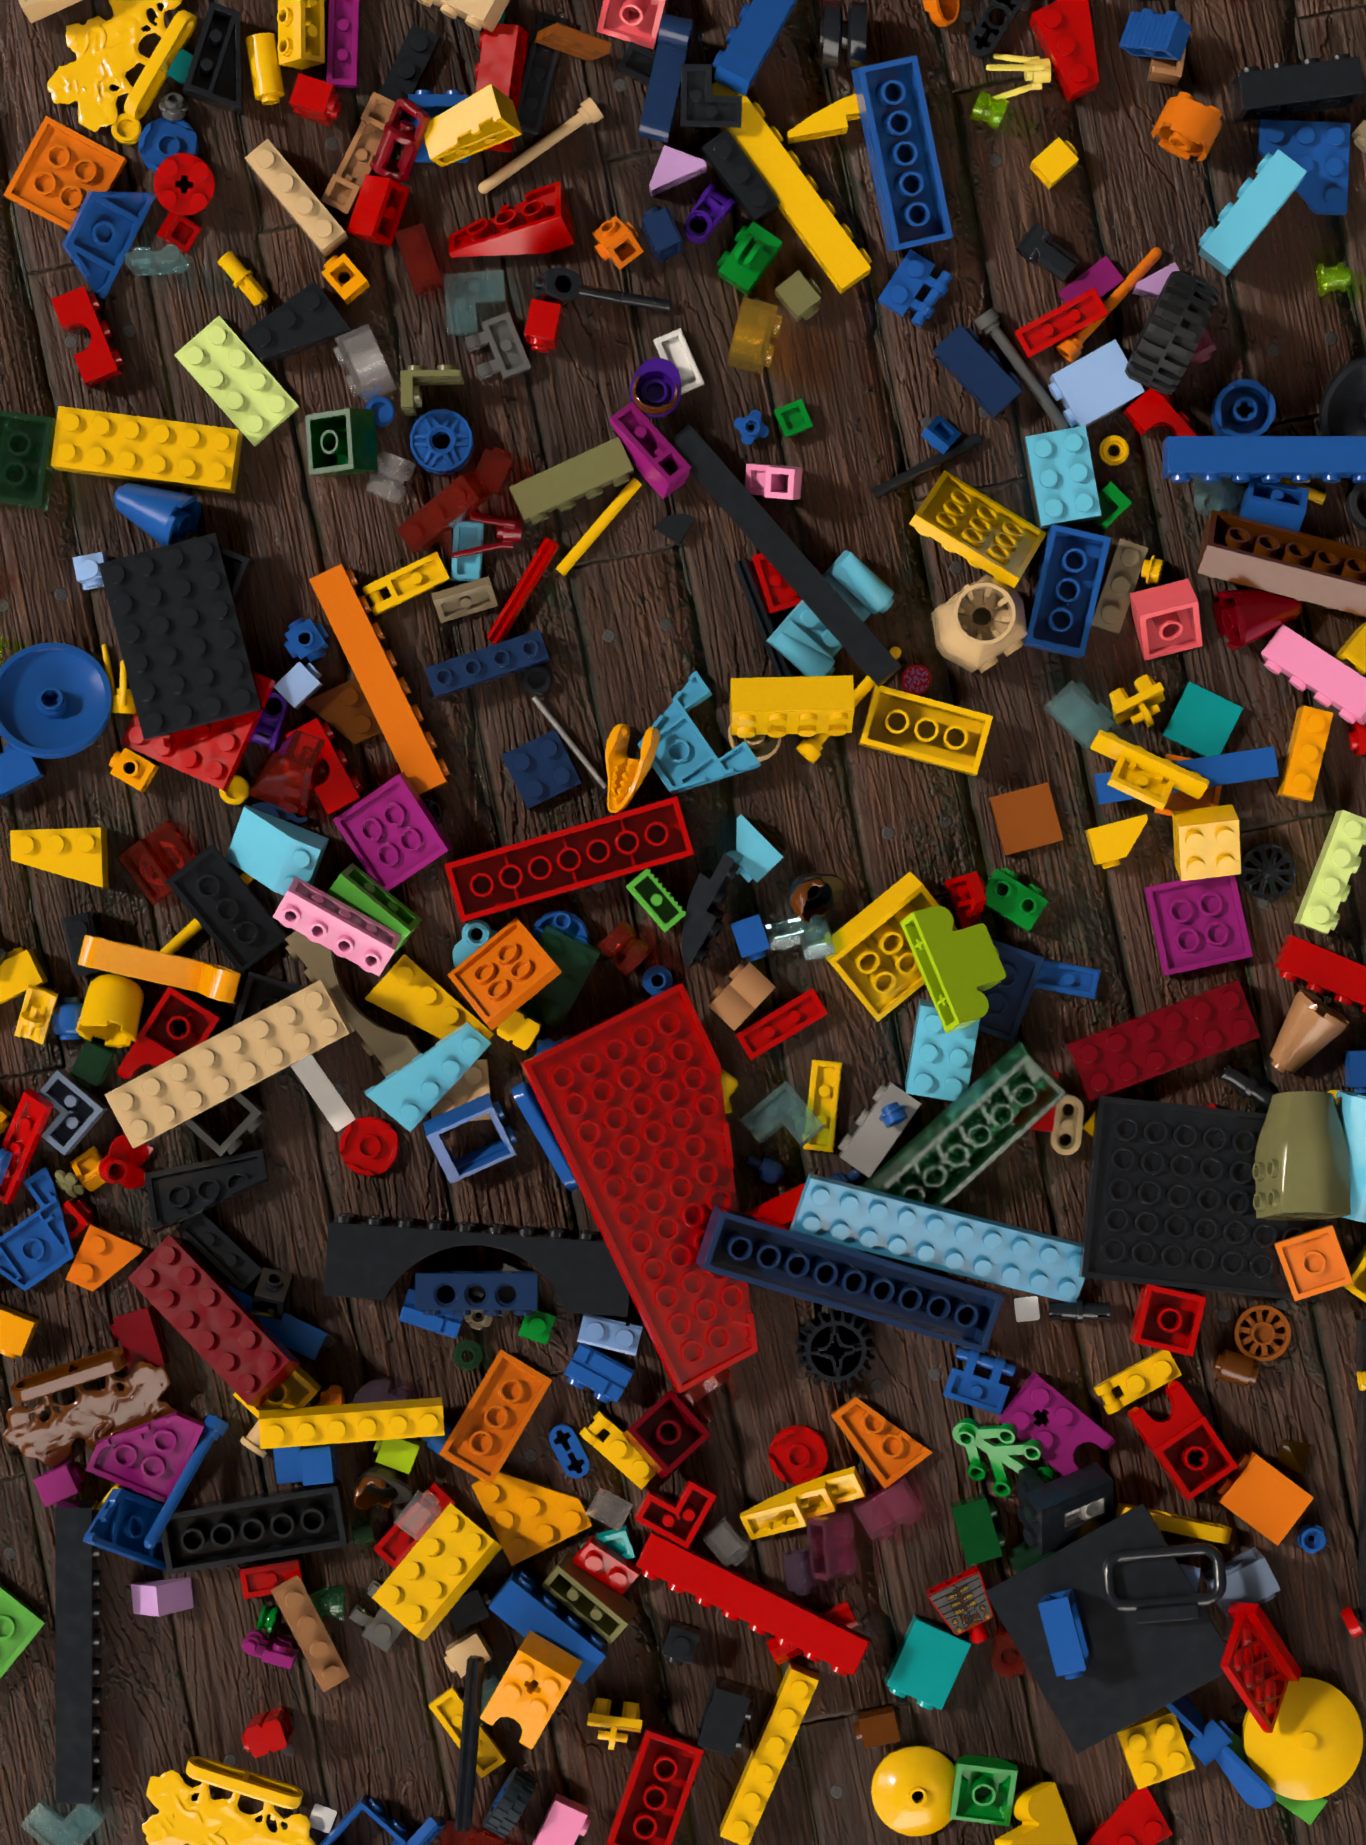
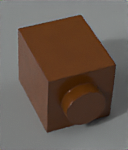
[853,1705,901,1749]

